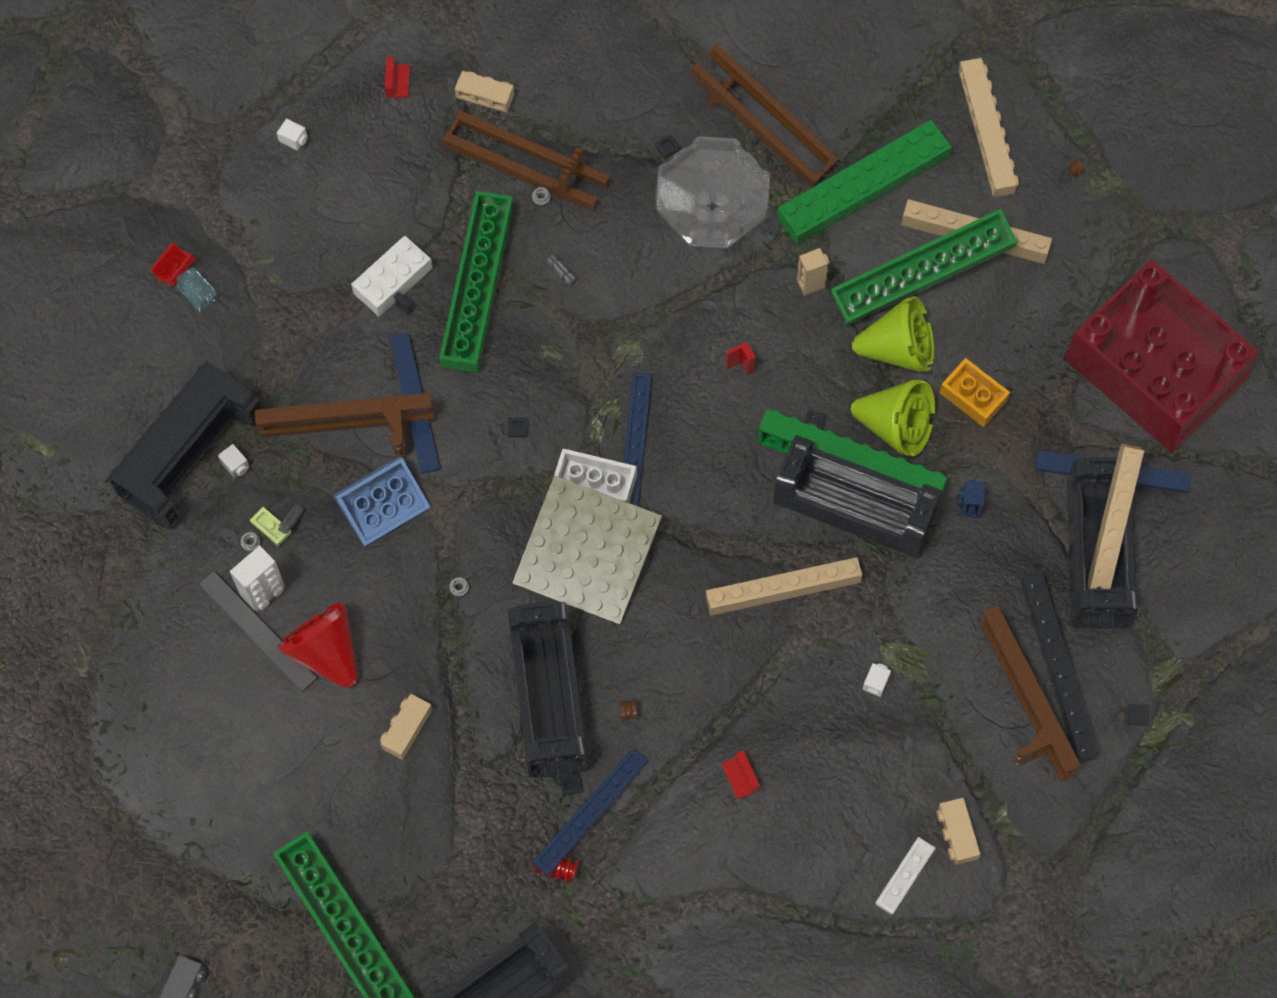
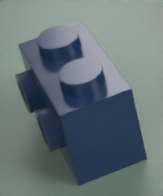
[958,480,985,518]

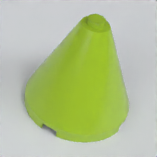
[852,296,934,372]
[851,380,935,456]

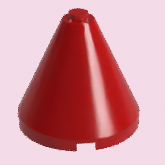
[277,601,358,688]

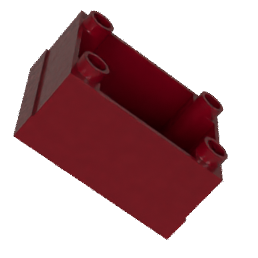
[1064,259,1259,454]

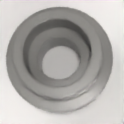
[532,187,551,205]
[241,532,260,551]
[449,577,469,597]

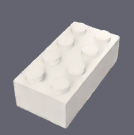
[351,236,432,317]
[555,449,637,503]
[230,546,285,613]

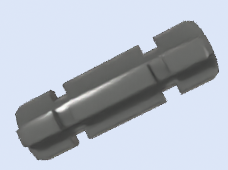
[547,254,576,285]
[278,504,304,534]

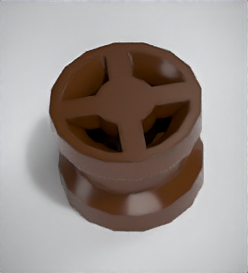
[620,699,637,720]

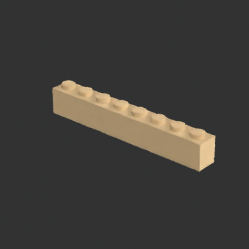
[959,58,1019,197]
[902,199,1052,264]
[1086,443,1144,590]
[706,557,862,616]

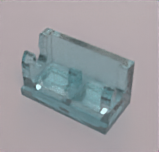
[177,267,217,312]

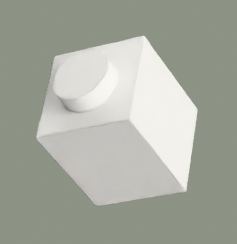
[277,119,307,151]
[218,444,249,479]
[863,663,891,697]

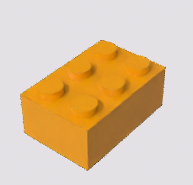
[940,358,1010,427]

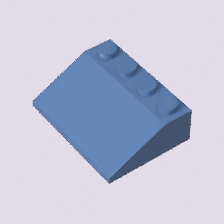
[333,456,430,546]

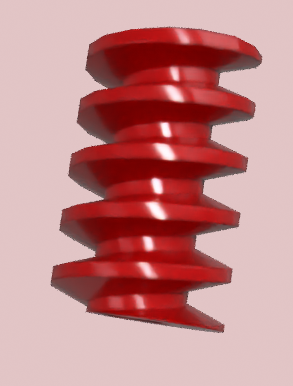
[534,851,579,883]

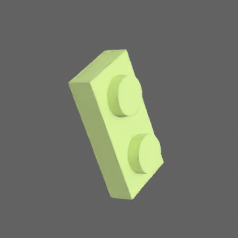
[250,507,291,546]

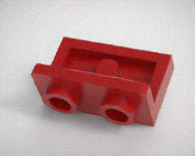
[150,242,196,286]

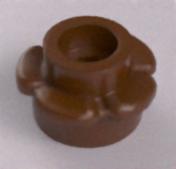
[1068,159,1084,177]

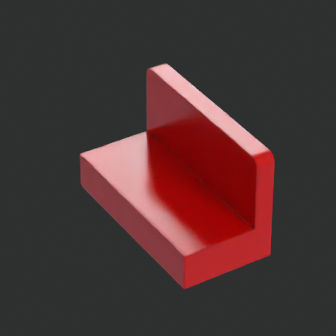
[385,57,410,98]
[726,342,755,375]
[722,750,760,799]

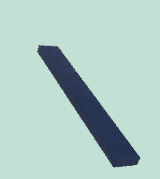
[390,332,440,474]
[623,373,652,506]
[1035,450,1191,493]
[532,749,648,876]

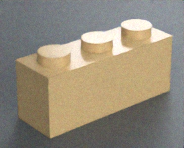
[455,71,514,113]
[797,248,829,296]
[380,694,432,760]
[936,798,980,865]

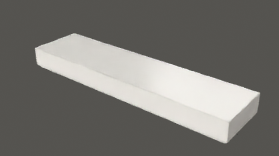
[875,837,935,915]

